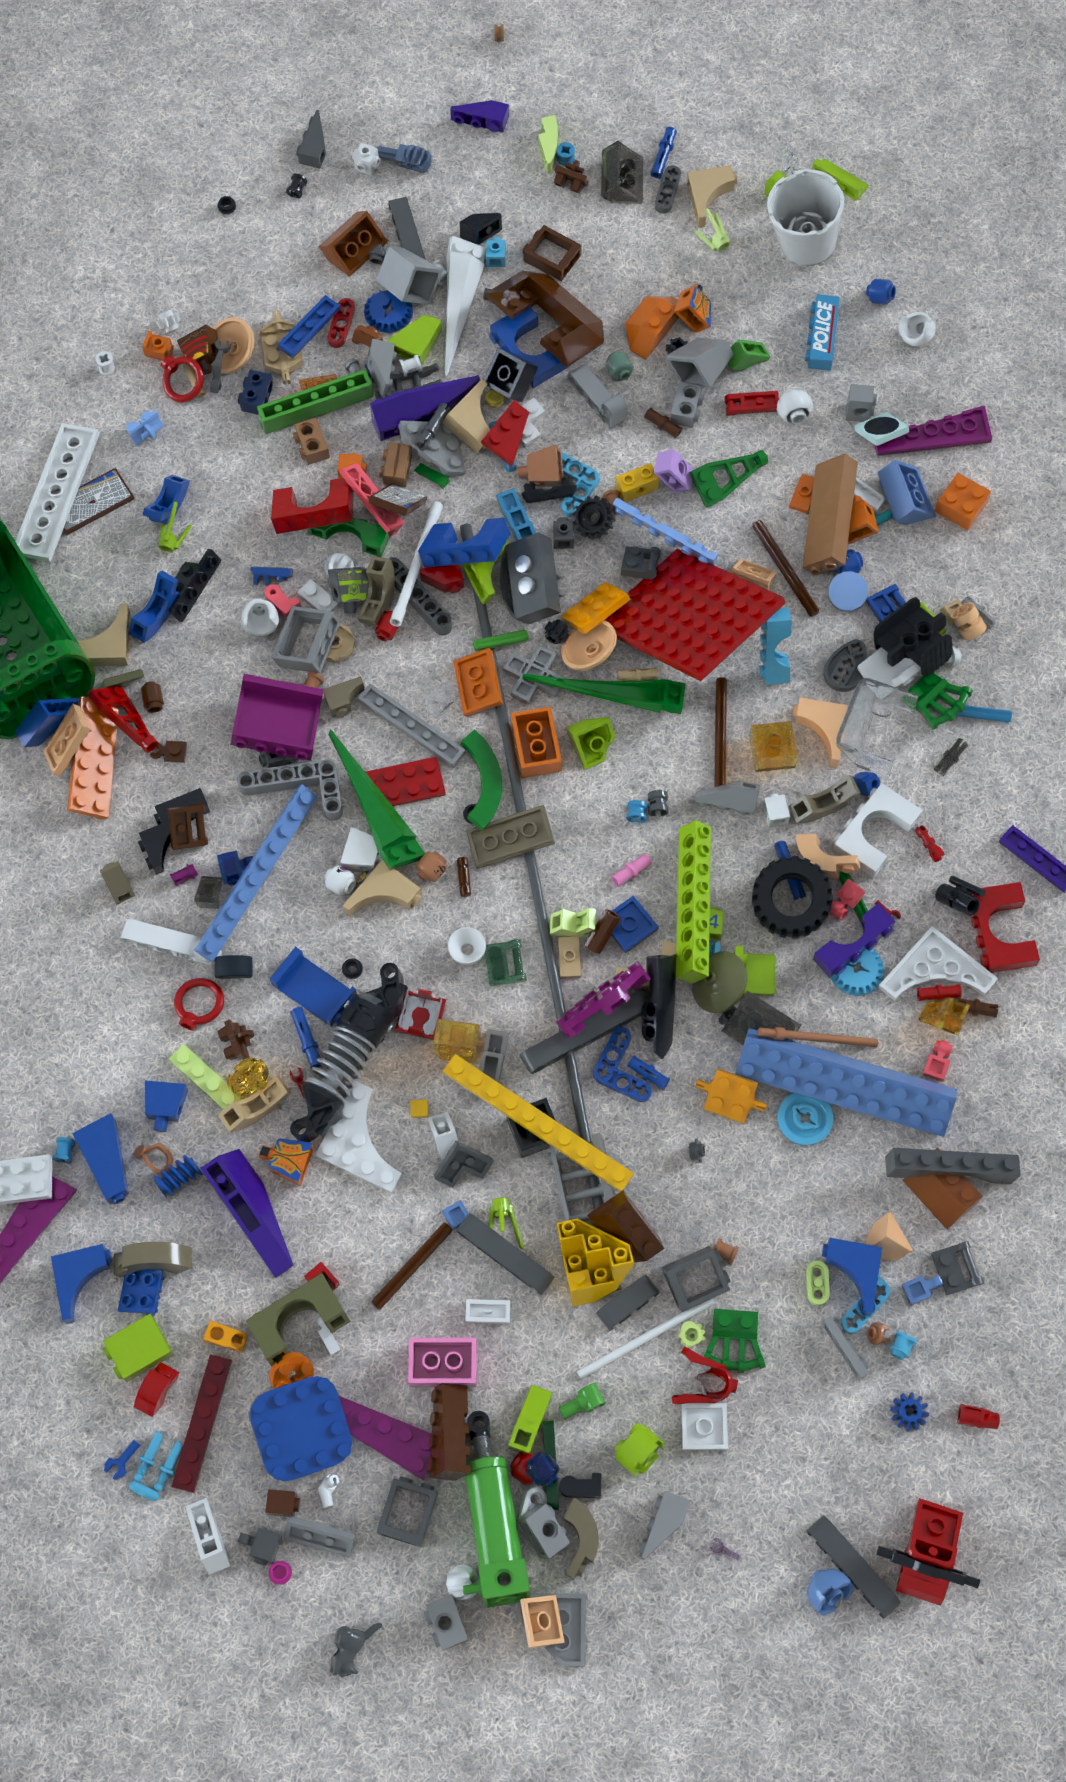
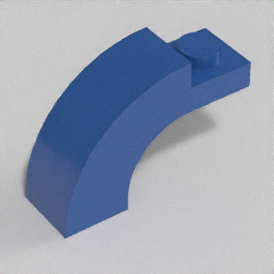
[143,474,190,525]

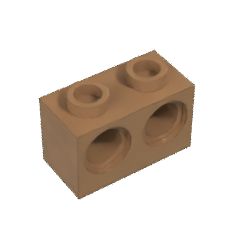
[293,417,330,465]

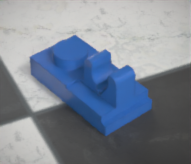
[251,566,293,585]

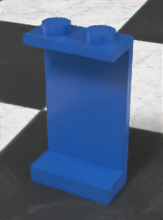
[270,946,357,1027]

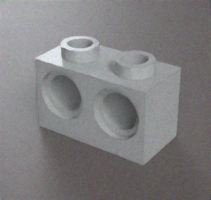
[670,381,704,428]

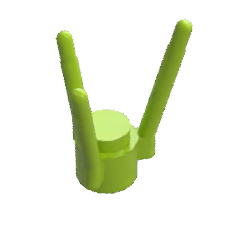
[158,502,192,553]
[488,1197,524,1249]

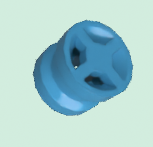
[557,142,575,166]
[626,800,648,823]

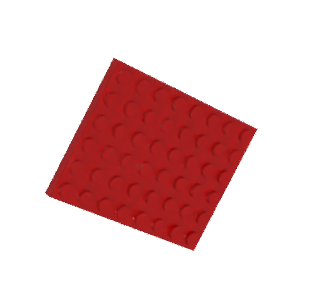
[605,549,786,682]

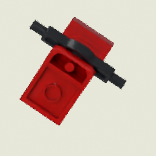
[876,1498,980,1606]

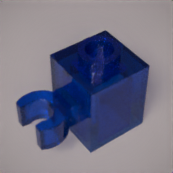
[217,850,253,885]

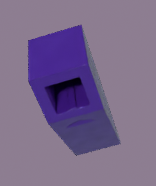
[450,100,509,132]

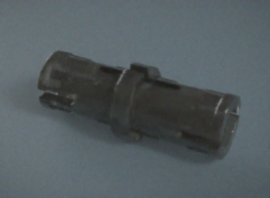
[934,738,968,776]

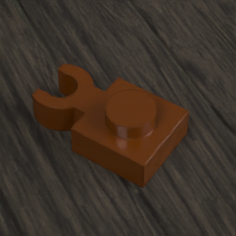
[150,741,187,763]

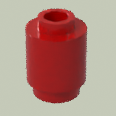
[375,610,398,641]

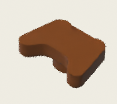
[352,325,383,347]

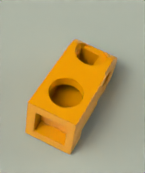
[203,1320,248,1353]

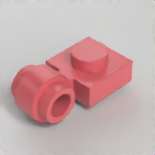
[829,879,866,920]
[923,1039,953,1082]

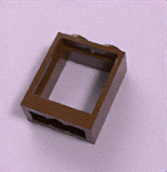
[522,225,582,282]

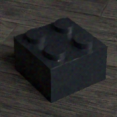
[483,348,538,402]
[506,1098,556,1158]

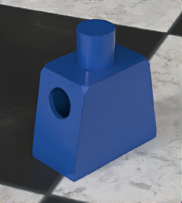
[145,1080,188,1132]

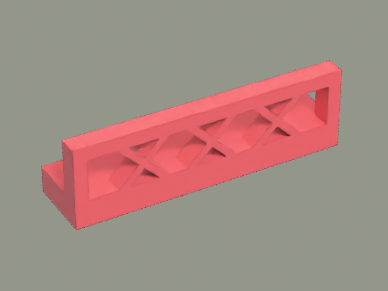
[339,463,404,537]

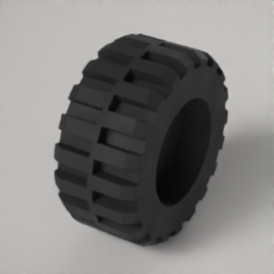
[752,856,833,939]

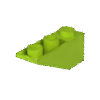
[508,1385,553,1454]

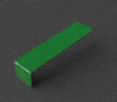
[414,463,450,489]

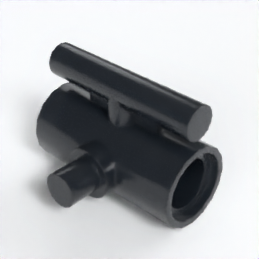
[935,876,985,916]

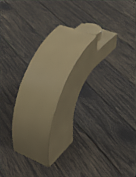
[114,1242,192,1277]

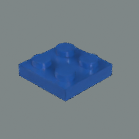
[611,896,659,953]

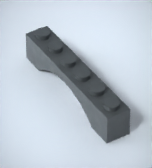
[885,1148,1021,1184]

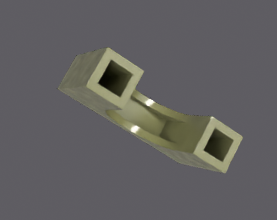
[246,1273,351,1366]

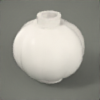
[777,389,813,424]

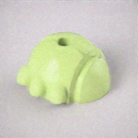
[678,1321,706,1348]

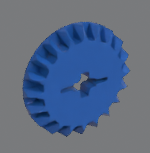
[364,290,413,333]

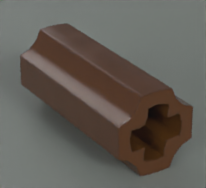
[585,909,621,954]

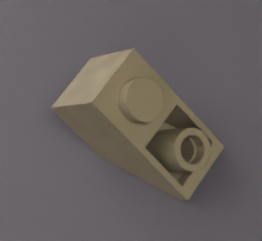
[99,861,135,905]

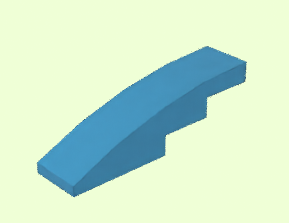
[496,488,536,541]

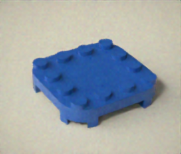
[248,1376,352,1481]

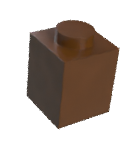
[265,1489,301,1517]

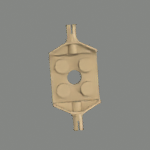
[260,310,303,385]

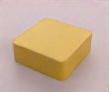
[410,1099,428,1118]

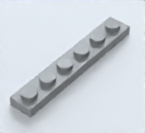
[358,684,465,767]

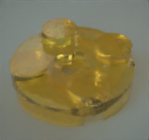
[227,1058,269,1099]

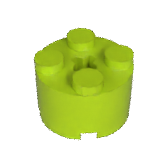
[614,1423,666,1478]

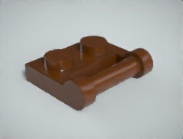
[168,803,208,850]

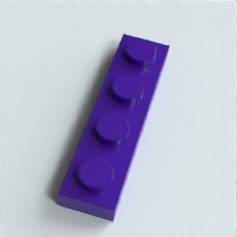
[999,825,1066,893]

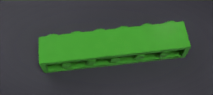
[257,369,374,434]

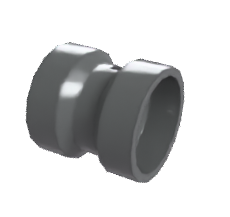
[648,790,669,816]

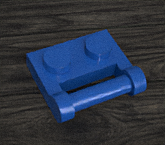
[866,584,906,622]

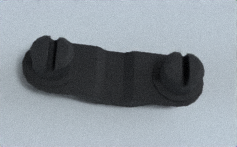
[522,476,577,503]

